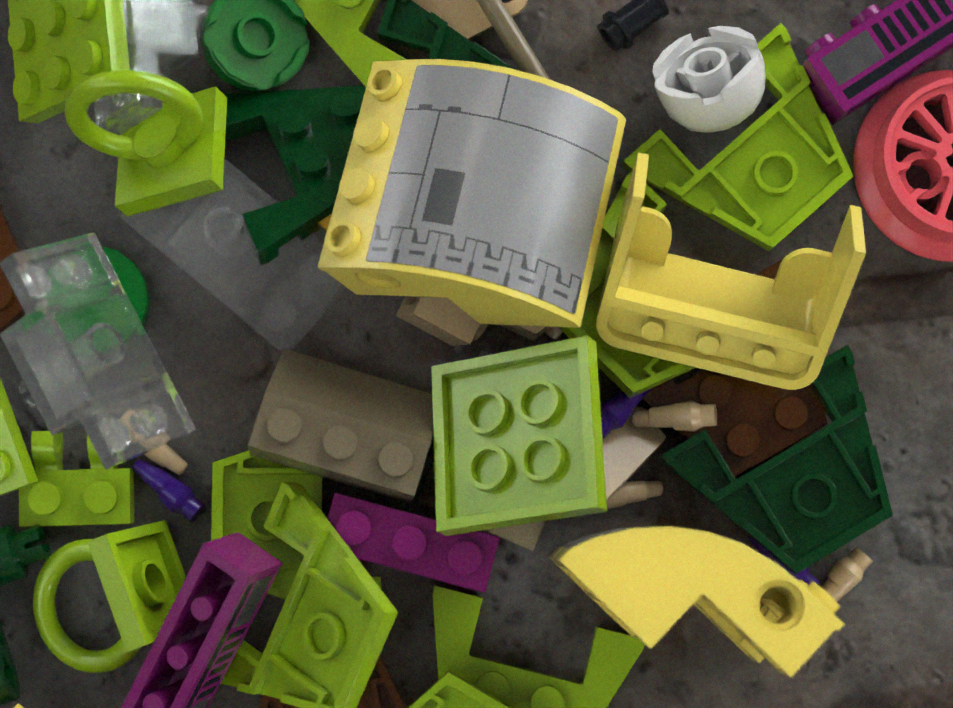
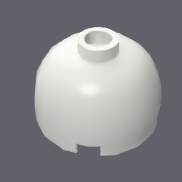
[652,26,766,133]

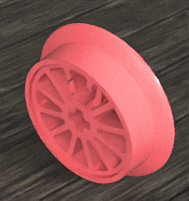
[853,70,953,262]

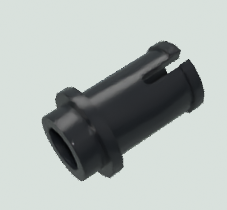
[597,0,669,51]

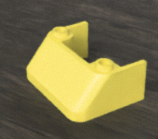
[596,152,866,390]

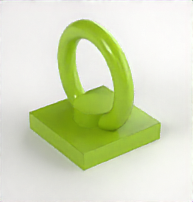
[64,70,227,217]
[33,520,186,673]

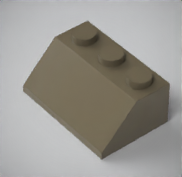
[248,349,433,504]

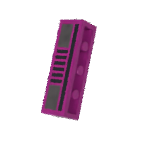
[802,0,953,125]
[121,532,283,708]

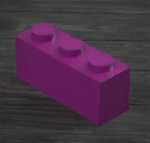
[328,493,500,593]

